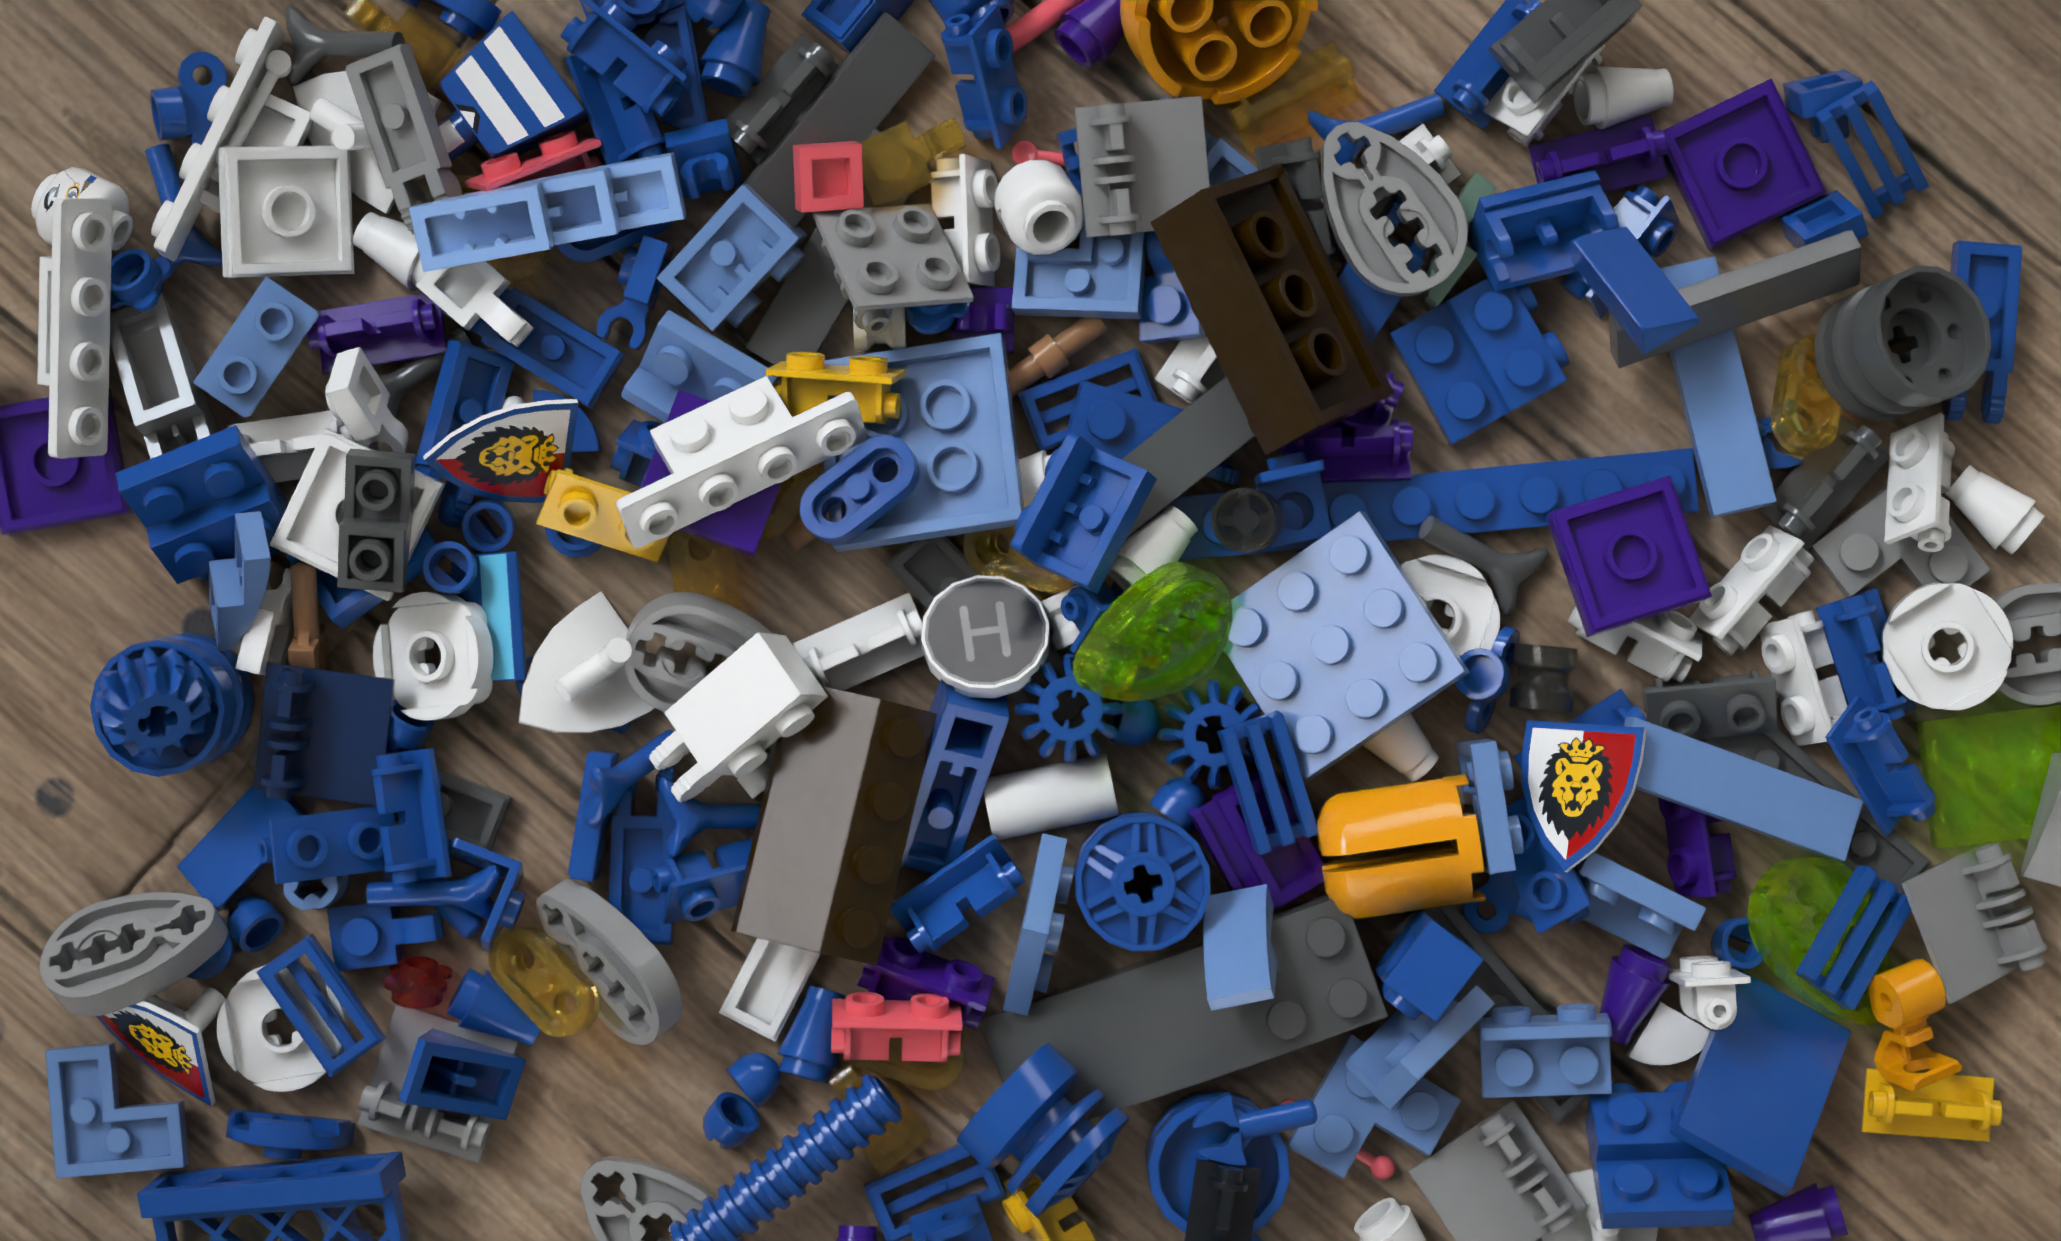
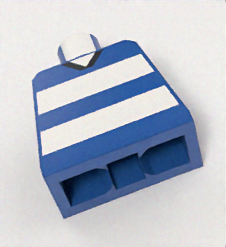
[438,11,589,162]

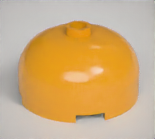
[1120,0,1318,105]

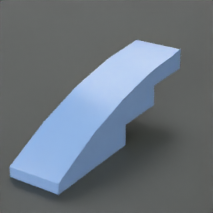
[409,152,687,272]

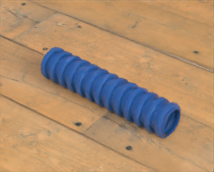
[670,1073,902,1241]

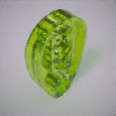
[1073,562,1232,702]
[1748,856,1891,1025]

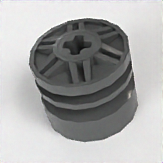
[1814,266,1991,421]

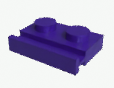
[1188,770,1324,910]

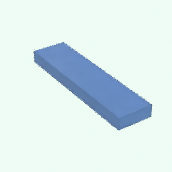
[1660,256,1776,519]
[1624,717,1863,861]

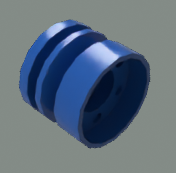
[90,632,256,777]
[1074,811,1211,952]
[956,1042,1129,1218]

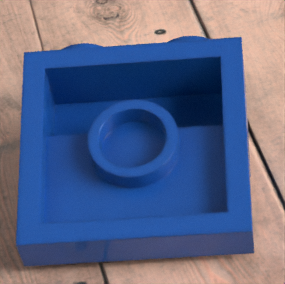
[1388,278,1570,446]
[115,425,288,584]
[1585,1081,1735,1229]

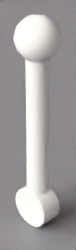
[215,50,292,165]

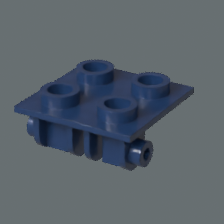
[254,663,395,806]

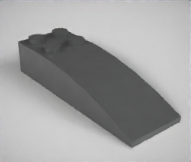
[980,894,1388,1119]

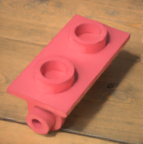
[464,130,603,191]
[831,992,963,1062]

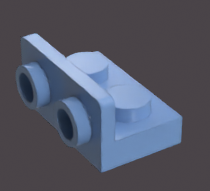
[657,183,808,331]
[193,276,319,417]
[621,310,778,423]
[1575,852,1706,959]
[1346,985,1495,1110]
[1478,1003,1612,1098]

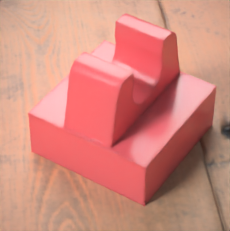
[793,141,864,213]

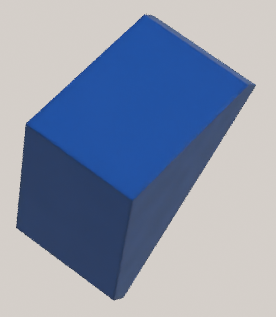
[398,1028,526,1120]

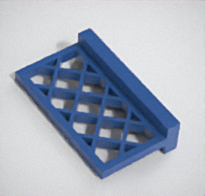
[137,1151,409,1241]

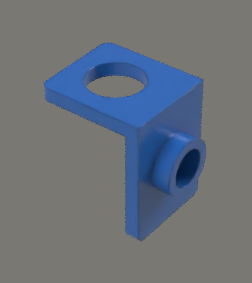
[1254,452,1332,548]
[450,838,526,954]

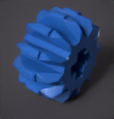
[95,645,211,759]
[1015,654,1125,763]
[1158,680,1268,789]

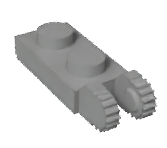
[345,44,462,234]

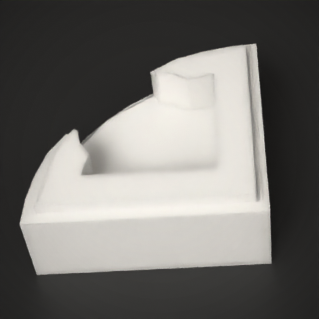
[1625,1001,1710,1066]

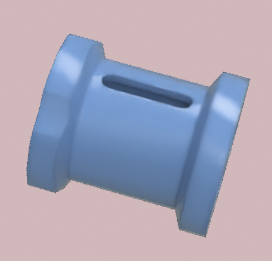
[283,875,350,910]

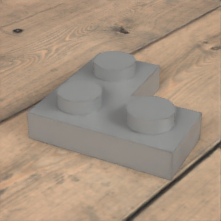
[1809,486,1990,597]

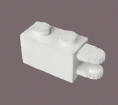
[649,632,828,803]

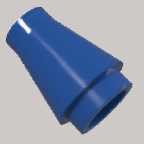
[699,0,771,98]
[446,968,547,1047]
[777,986,845,1084]

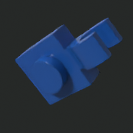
[1139,231,1207,345]
[597,235,674,351]
[327,902,445,971]

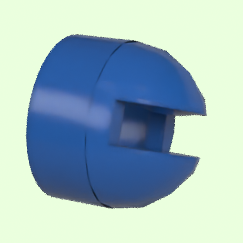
[685,0,742,29]
[462,499,516,553]
[423,541,477,595]
[1110,693,1160,746]
[387,699,434,752]
[1149,777,1206,832]
[227,895,284,952]
[1711,917,1768,969]
[726,1053,781,1109]
[703,1092,760,1149]

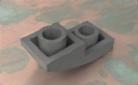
[337,449,416,593]

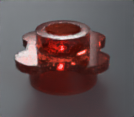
[383,956,452,1009]

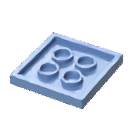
[823,333,1025,552]
[1205,511,1470,779]

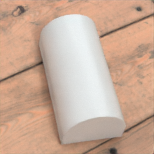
[984,753,1119,840]

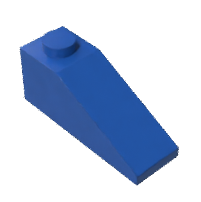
[901,679,1009,874]

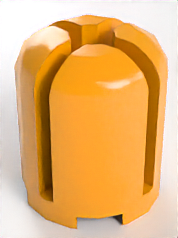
[1317,774,1486,919]

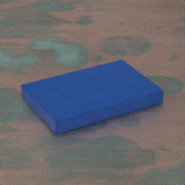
[1669,969,1852,1196]

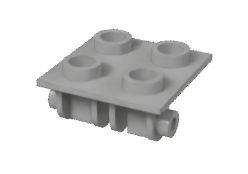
[1074,96,1210,238]
[812,204,974,335]
[1901,841,2048,1004]
[358,1002,518,1163]
[1408,1100,1587,1241]

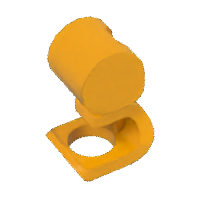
[1868,959,1962,1091]

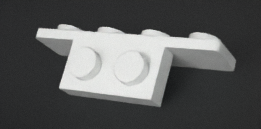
[151,16,314,262]
[37,198,113,459]
[616,376,867,548]

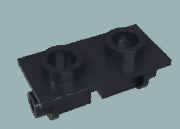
[1184,1159,1262,1241]

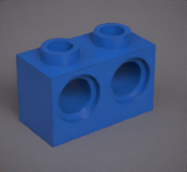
[1373,910,1484,1022]

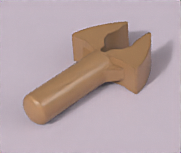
[288,561,326,670]

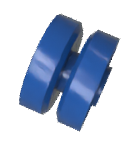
[1145,1089,1290,1233]

